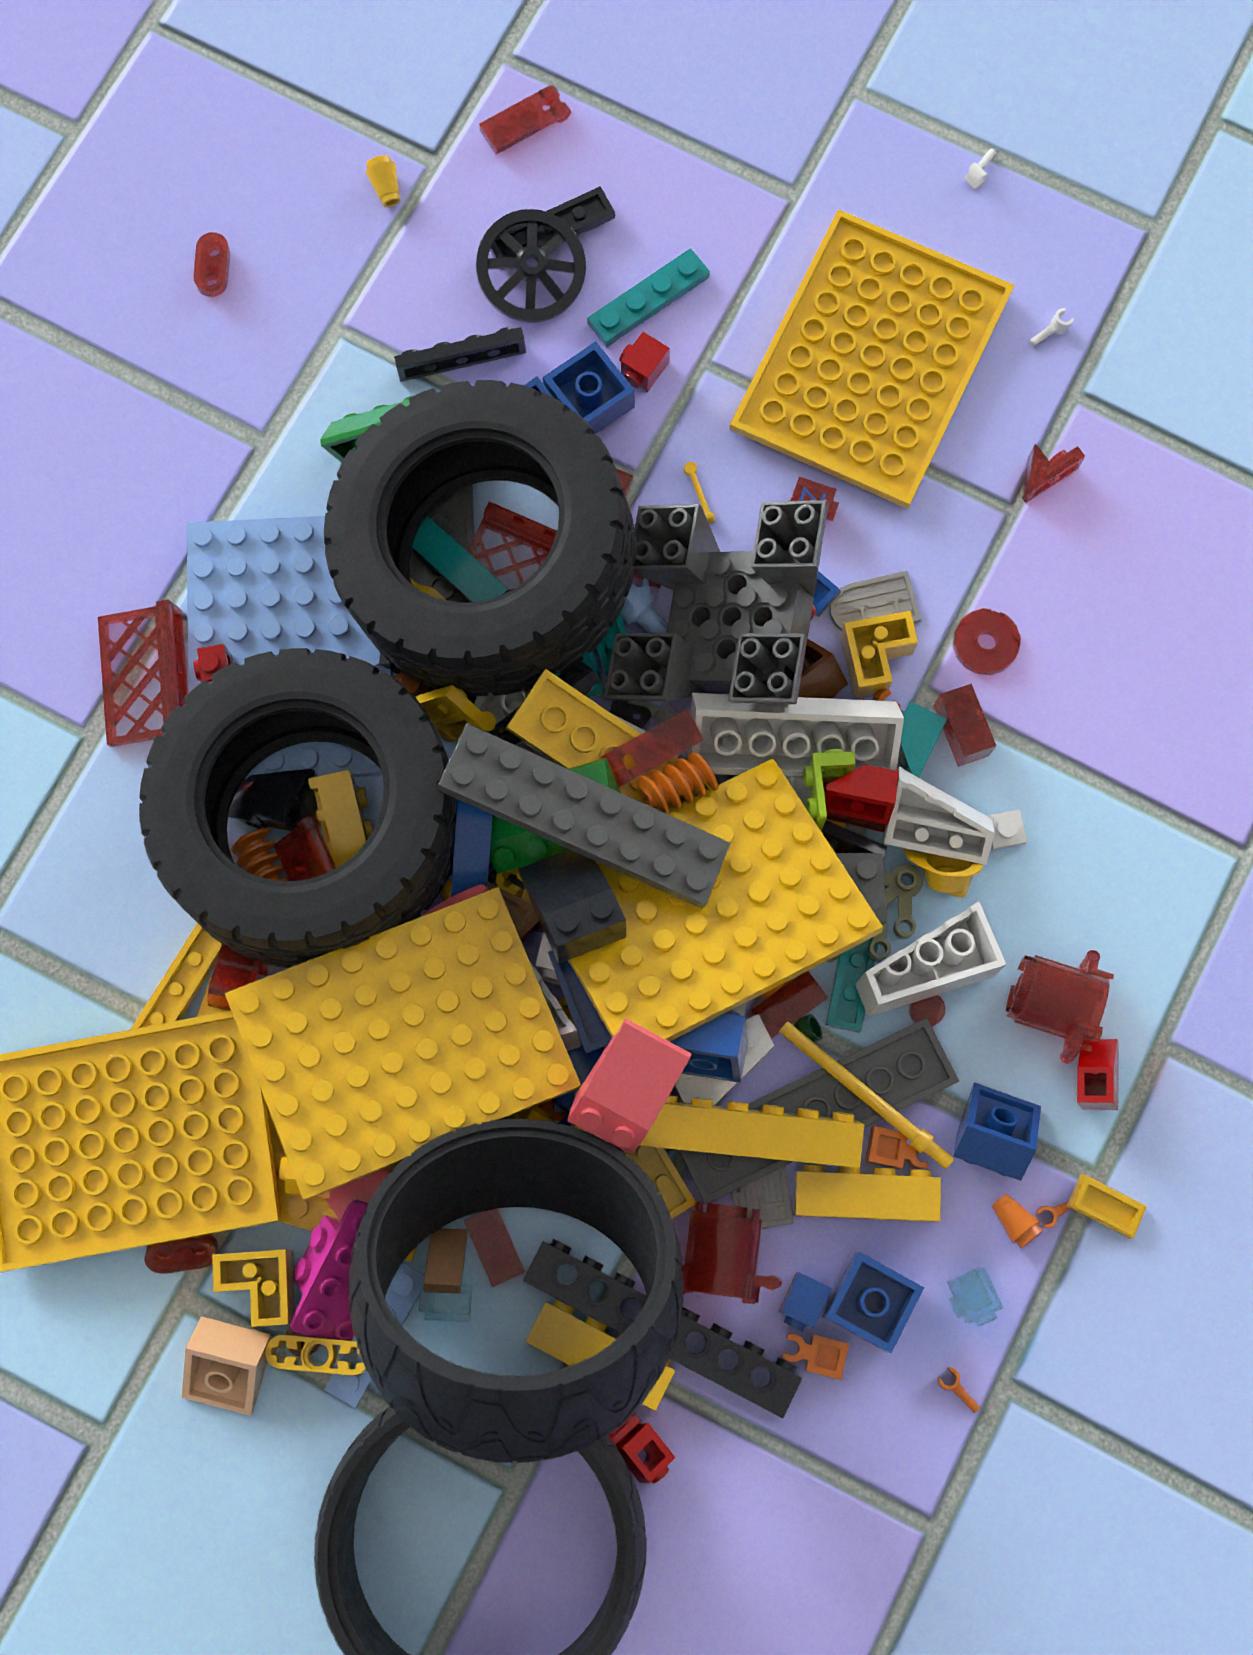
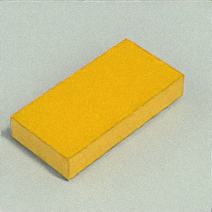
[1066,1174,1147,1239]

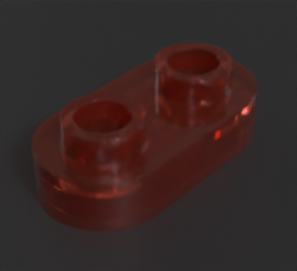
[193,232,230,297]
[144,1234,218,1274]

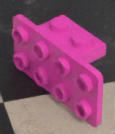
[290,1199,369,1341]

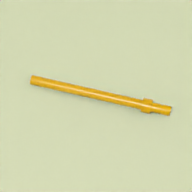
[779,1021,954,1169]

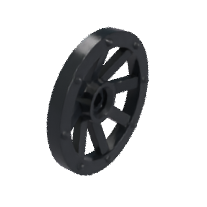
[476,209,586,323]

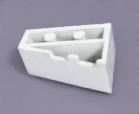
[883,766,995,865]
[673,1014,774,1106]

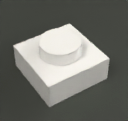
[986,809,1027,851]

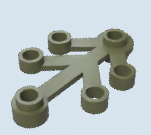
[826,864,923,962]

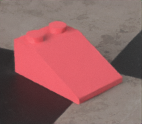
[567,1018,691,1155]

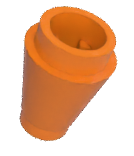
[991,1193,1043,1249]

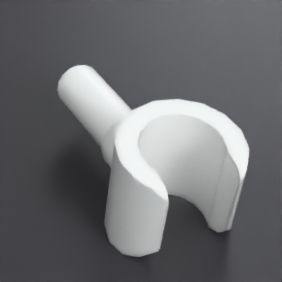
[965,148,996,189]
[1030,308,1074,346]

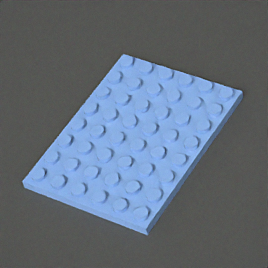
[186,516,392,779]

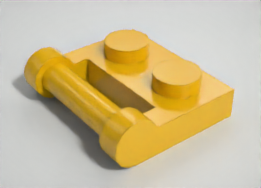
[415,685,496,742]

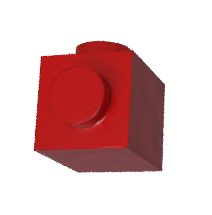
[619,331,670,392]

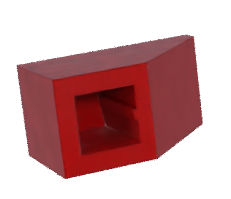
[1077,1039,1119,1110]

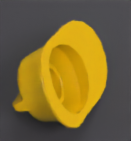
[904,848,983,898]

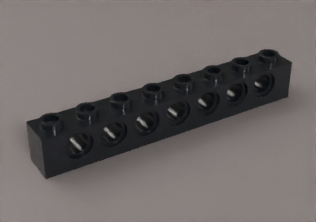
[523,1238,802,1419]

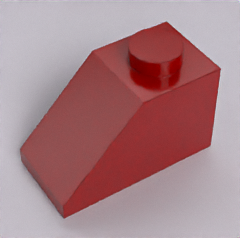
[824,765,899,825]

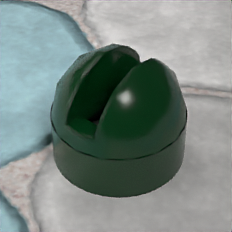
[793,1014,822,1043]

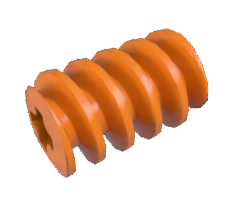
[637,752,718,814]
[231,828,290,881]

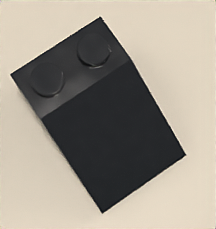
[518,849,626,964]

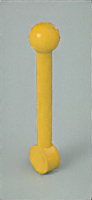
[684,462,715,524]

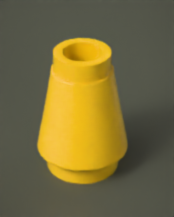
[365,155,401,207]

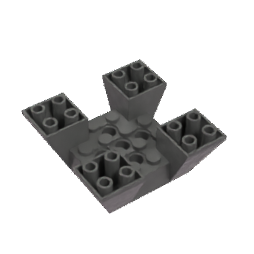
[604,500,829,704]

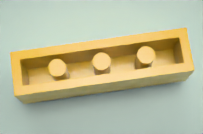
[793,1165,941,1222]
[525,1299,675,1411]

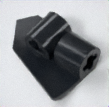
[228,769,315,832]

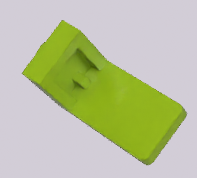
[803,749,856,830]

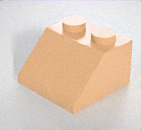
[182,1316,271,1416]

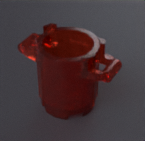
[1005,950,1114,1064]
[681,1201,782,1304]

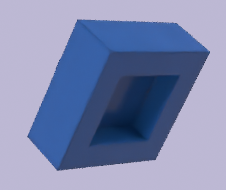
[813,571,841,617]

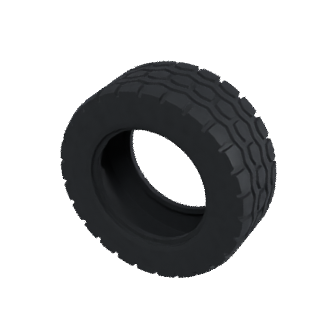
[324,380,637,696]
[139,648,457,968]

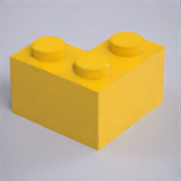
[840,610,918,699]
[213,1249,295,1327]

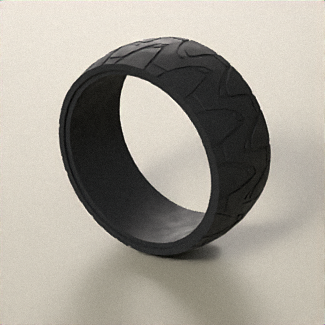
[349,1119,684,1463]
[314,1406,647,1655]

